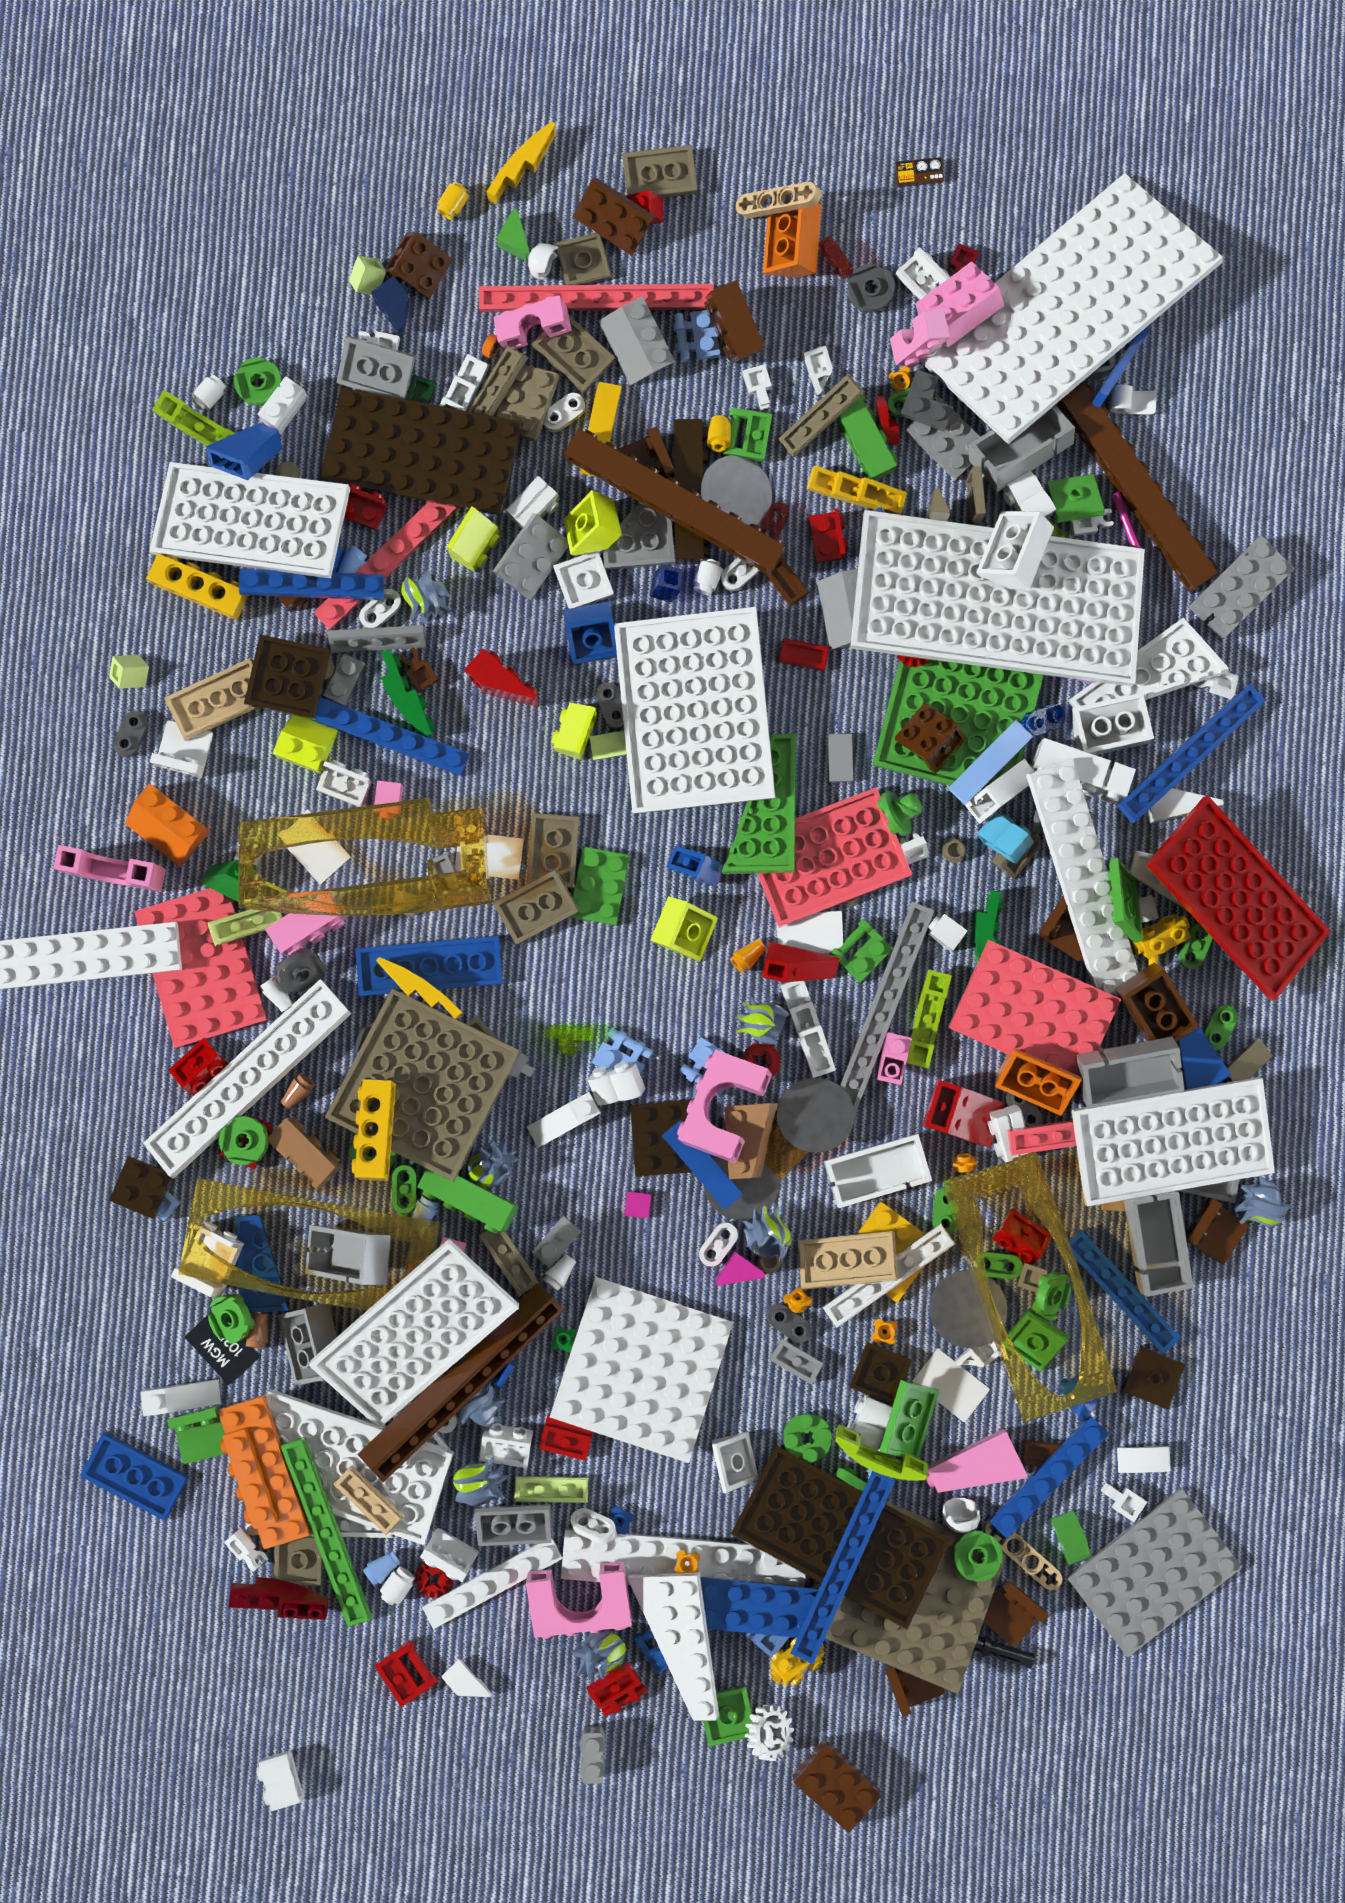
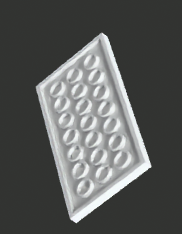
[150,462,350,578]
[1072,1077,1275,1206]
[309,1239,519,1426]
[266,1389,454,1545]

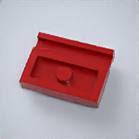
[539,1413,593,1461]

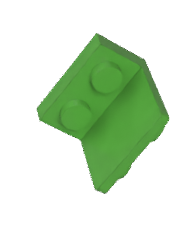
[167,1405,225,1464]

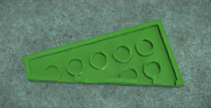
[722,734,796,874]

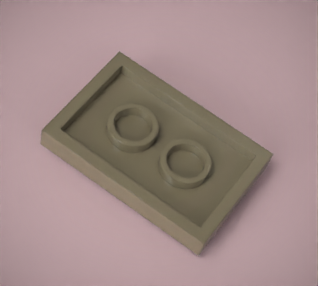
[622,145,697,198]
[532,316,615,394]
[496,365,560,442]
[526,813,580,889]
[493,869,579,944]

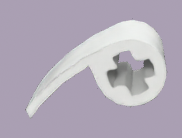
[1110,384,1157,415]

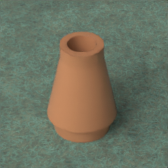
[281,1073,315,1110]
[244,1313,268,1349]

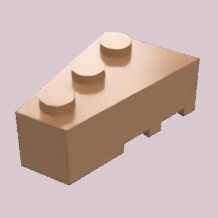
[724,1103,779,1179]
[268,1118,342,1189]

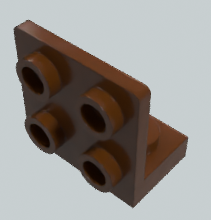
[385,231,452,298]
[617,426,674,479]
[895,703,967,774]
[1039,895,1083,962]
[1185,1198,1249,1264]
[983,1578,1049,1647]
[882,1663,945,1717]

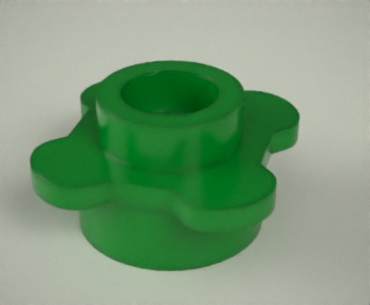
[550,1326,577,1353]

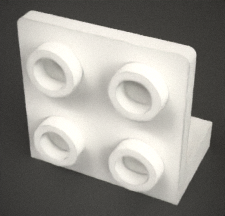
[150,721,214,778]

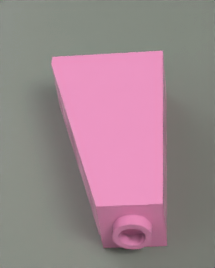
[926,1429,1028,1492]

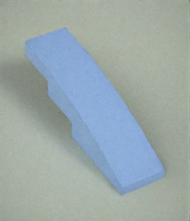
[948,720,1033,805]

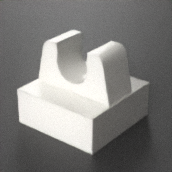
[900,833,929,865]

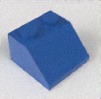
[563,601,617,664]

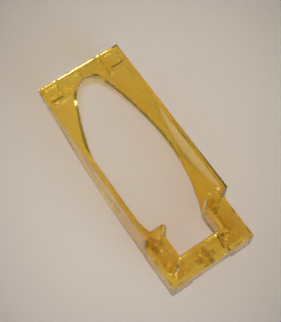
[238,798,492,916]
[942,1151,1117,1423]
[178,1178,440,1311]

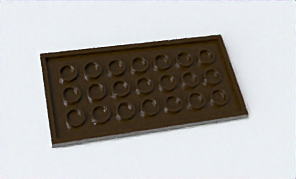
[320,387,523,516]
[731,1446,951,1630]

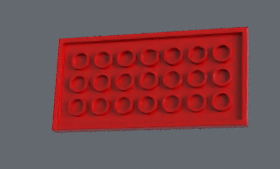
[1146,795,1331,1001]

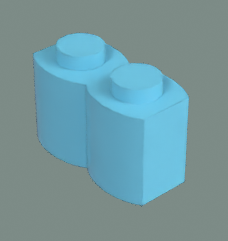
[977,813,1034,864]

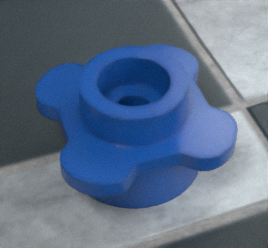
[609,1506,634,1535]

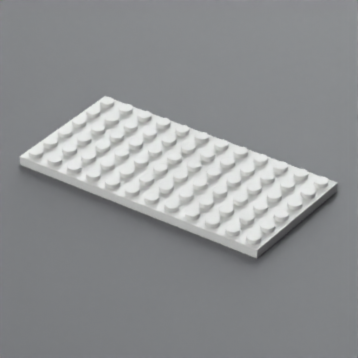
[920,173,1223,444]
[850,510,1145,687]

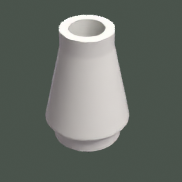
[261,975,293,1012]
[543,1254,576,1291]

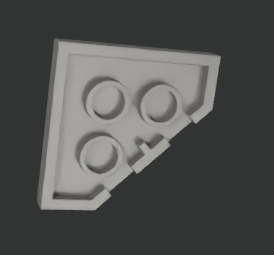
[603,502,675,570]

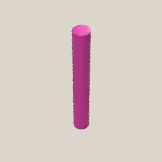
[1111,492,1146,558]

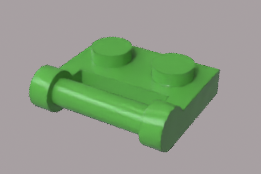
[722,408,772,462]
[830,919,894,983]

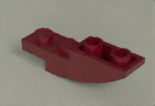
[228,1577,329,1620]

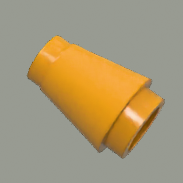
[730,939,766,973]

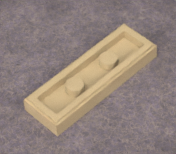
[333,1465,404,1535]

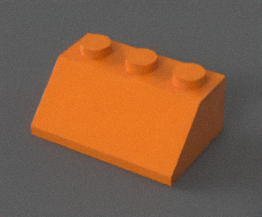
[763,197,822,278]
[125,783,211,868]
[995,1048,1082,1116]

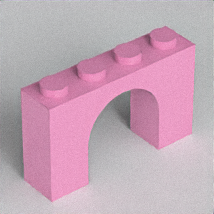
[53,845,166,892]
[678,1050,772,1164]
[526,1561,632,1639]

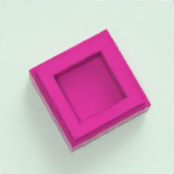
[625,1191,651,1218]

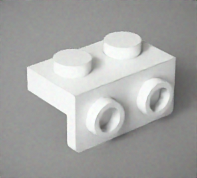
[895,247,950,299]
[316,760,372,808]
[420,1528,479,1582]

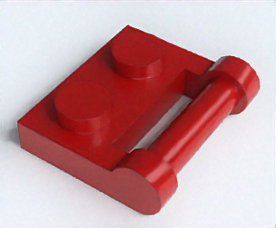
[374,1639,439,1707]

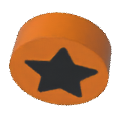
[482,334,500,359]

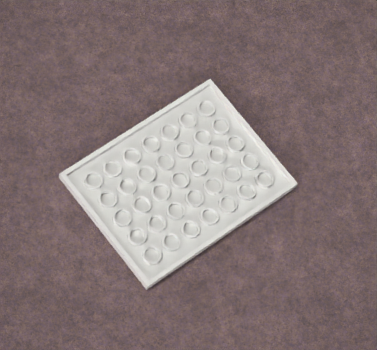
[614,607,776,814]

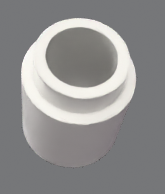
[191,375,226,410]
[693,559,723,596]
[380,1566,415,1605]

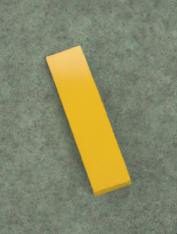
[487,121,557,205]
[580,382,622,476]
[807,465,907,515]
[376,957,464,1020]

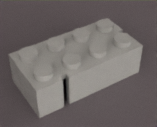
[969,405,1075,493]
[1189,535,1295,640]
[1076,1037,1185,1107]
[1124,1191,1193,1297]
[305,1225,390,1285]

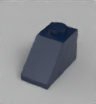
[371,276,410,337]

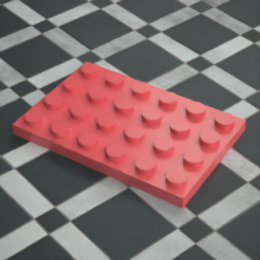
[757,787,912,928]
[134,888,268,1048]
[948,940,1121,1087]

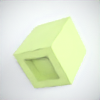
[349,255,387,295]
[109,655,149,689]

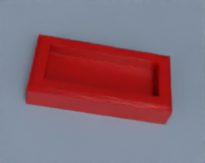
[778,638,829,672]

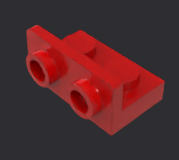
[341,483,388,531]
[809,508,849,564]
[168,1038,229,1096]
[992,1208,1052,1265]

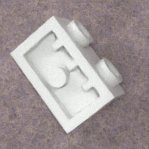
[479,1423,533,1468]

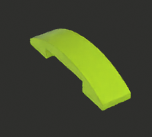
[152,390,235,446]
[906,969,952,1069]
[835,1424,928,1481]

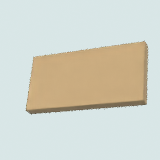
[164,658,257,741]
[798,1231,898,1290]

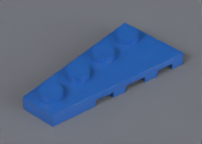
[235,1215,289,1313]

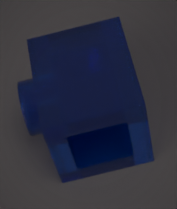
[650,564,684,603]

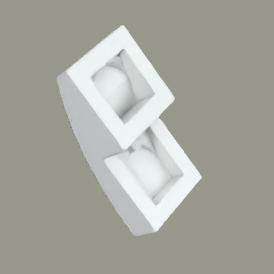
[1117,1446,1171,1473]

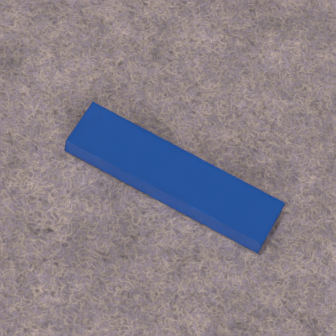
[1093,327,1150,408]
[662,1120,742,1210]

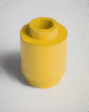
[437,182,469,220]
[707,415,731,452]

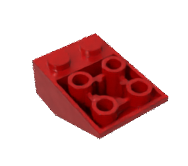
[464,648,539,707]
[922,1080,1005,1148]

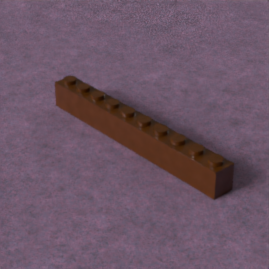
[1056,381,1218,594]
[564,429,786,576]
[357,1283,563,1483]

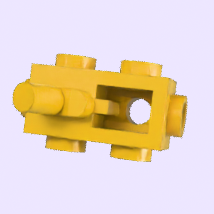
[1132,914,1191,966]
[770,1638,825,1687]

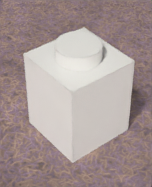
[928,914,967,952]

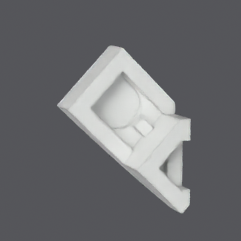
[803,346,833,395]
[955,1338,1005,1367]
[441,1659,493,1697]

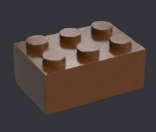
[704,280,765,364]
[1115,962,1199,1042]
[792,1738,882,1833]

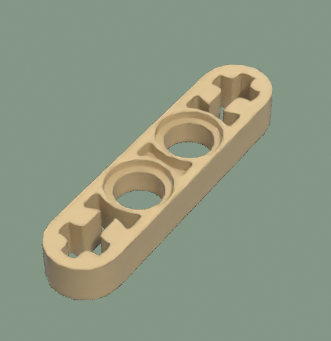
[736,182,822,218]
[983,1518,1062,1590]

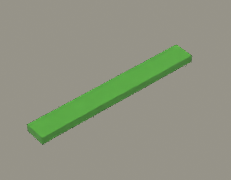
[280,1436,372,1627]

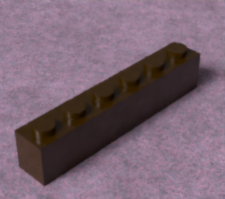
[674,419,708,565]

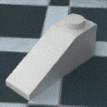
[1146,788,1224,824]
[527,1092,601,1148]
[141,1379,222,1416]

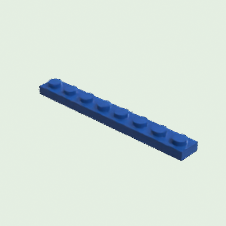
[1116,683,1266,823]
[310,697,470,776]
[790,1471,895,1665]

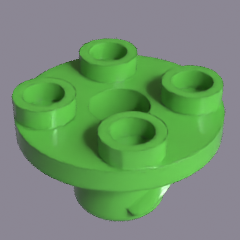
[877,791,922,836]

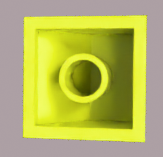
[563,490,622,556]
[446,507,500,572]
[551,703,597,760]
[273,715,338,774]
[650,896,718,962]

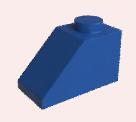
[666,846,724,887]

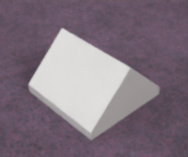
[711,1432,759,1493]

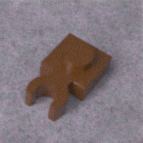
[400,648,439,693]

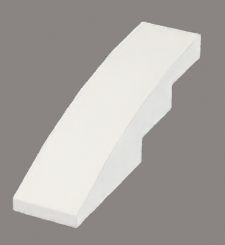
[439,354,490,411]
[780,981,836,1078]

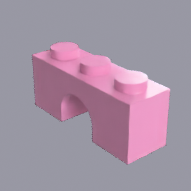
[494,295,572,350]
[890,310,950,368]

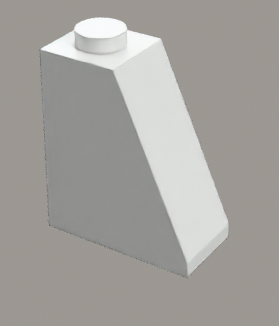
[965,759,1034,824]

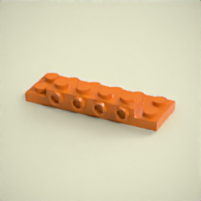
[217,1394,311,1549]

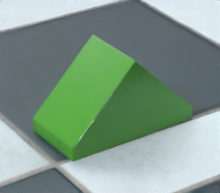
[496,209,530,262]
[1050,1510,1091,1566]

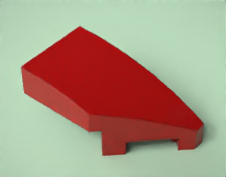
[875,396,899,445]

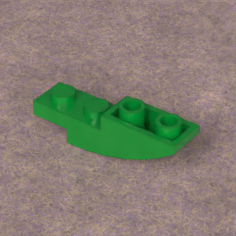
[380,649,436,739]
[973,890,1003,965]

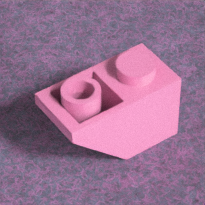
[877,1033,912,1085]

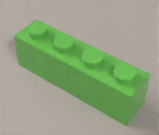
[836,394,898,481]
[417,1169,519,1234]

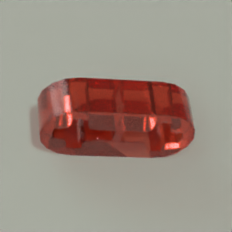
[819,236,853,280]
[760,502,790,538]

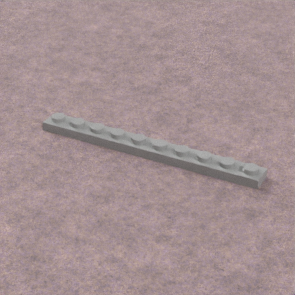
[840,902,934,1116]

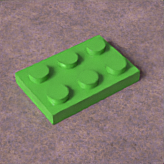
[569,847,630,926]
[1107,857,1144,943]
[879,1380,939,1459]

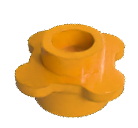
[889,366,914,392]
[951,1153,977,1172]
[783,1287,812,1313]
[872,1319,898,1345]
[674,1550,700,1573]

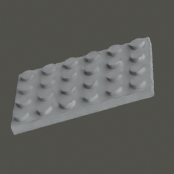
[1066,1488,1243,1657]

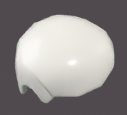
[528,243,558,280]
[943,1497,980,1533]

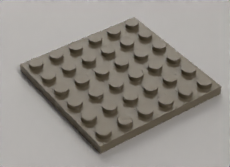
[325,989,520,1182]
[825,1501,1007,1694]

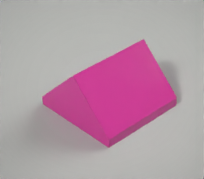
[715,1251,765,1286]

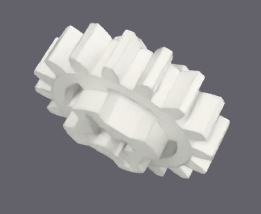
[745,1705,794,1761]

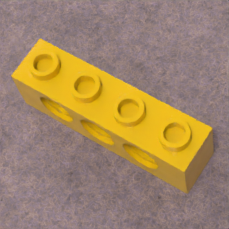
[146,553,249,621]
[352,1079,396,1181]

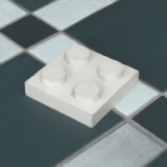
[553,551,614,609]

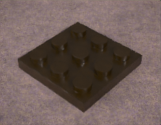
[244,634,331,720]
[630,1100,692,1177]

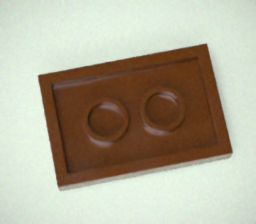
[573,176,654,256]

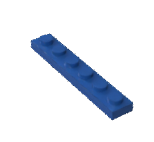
[239,569,384,601]
[1063,1229,1181,1354]
[989,1416,1109,1539]

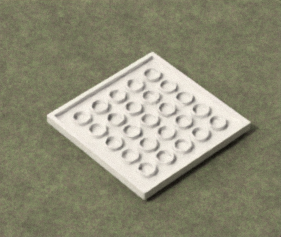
[550,1277,733,1463]

